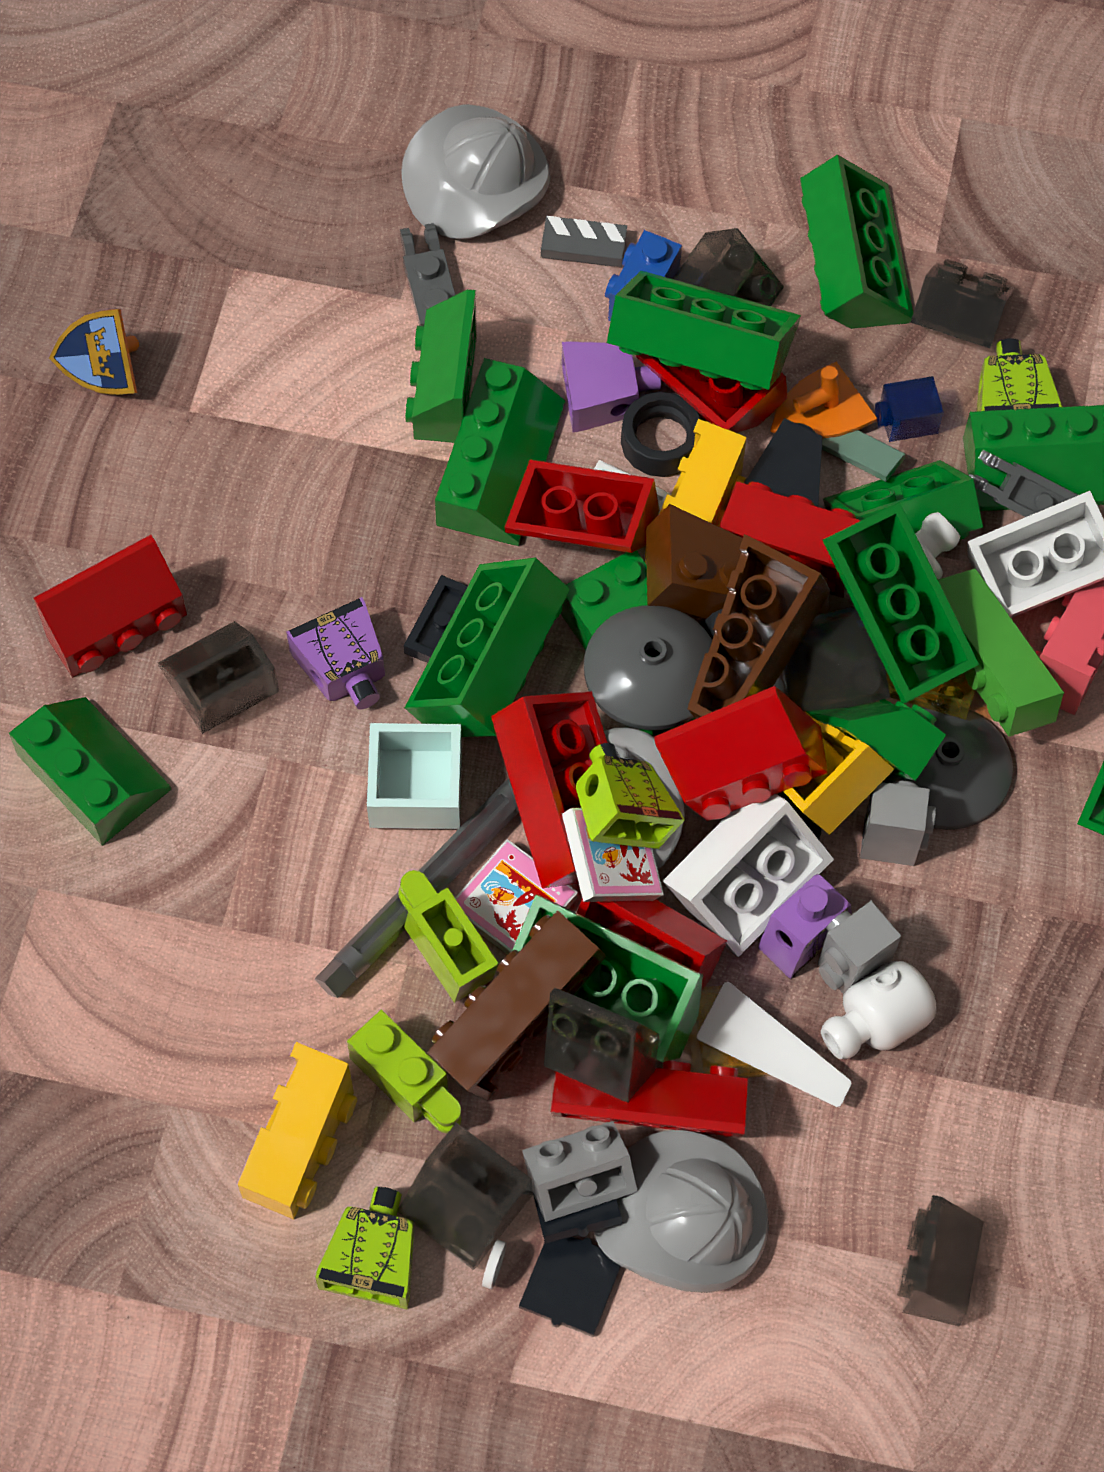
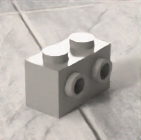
[860,781,936,866]
[818,901,901,994]
[522,1121,637,1222]

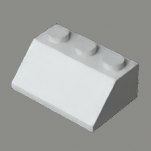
[967,491,1104,618]
[663,794,834,957]

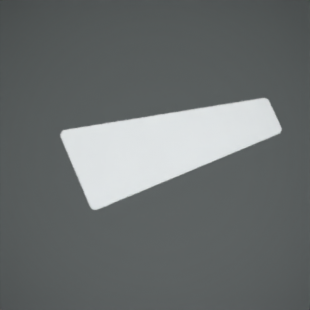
[697,982,851,1107]

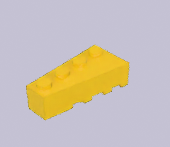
[783,712,894,835]

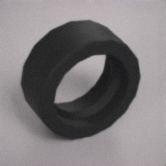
[621,392,701,477]

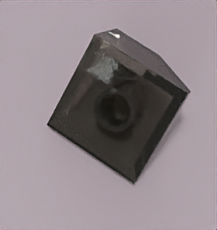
[782,606,890,712]

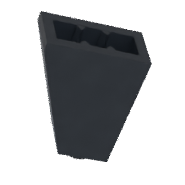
[745,418,822,507]

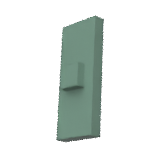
[822,430,905,482]

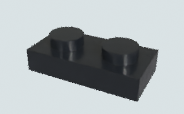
[403,575,468,663]

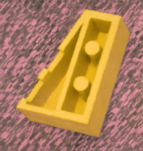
[645,419,747,565]
[238,1042,357,1220]

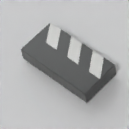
[541,216,627,267]

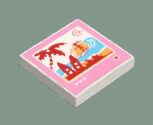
[562,808,664,902]
[455,839,578,955]

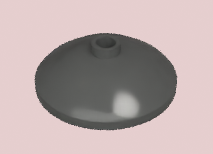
[584,605,712,730]
[882,704,1013,830]

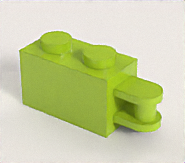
[398,870,499,1003]
[347,1009,462,1133]

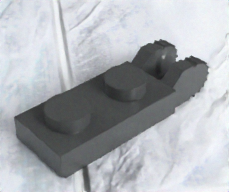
[399,223,455,326]
[969,450,1078,517]

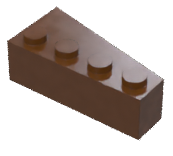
[646,504,830,629]
[687,534,831,719]
[427,910,607,1101]

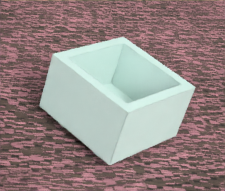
[367,723,462,829]

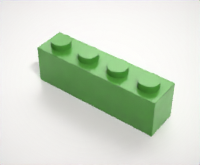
[938,568,1064,737]

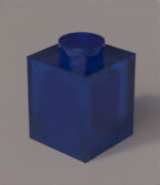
[875,376,944,442]

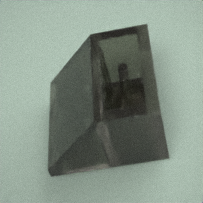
[673,228,784,307]
[911,260,1015,348]
[158,621,279,734]
[544,988,659,1102]
[398,1123,533,1270]
[897,1195,984,1327]

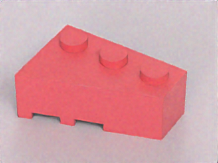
[1035,580,1104,716]

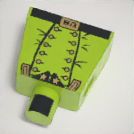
[977,338,1062,411]
[576,743,685,849]
[315,1187,414,1310]

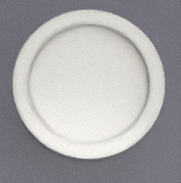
[482,1239,507,1289]

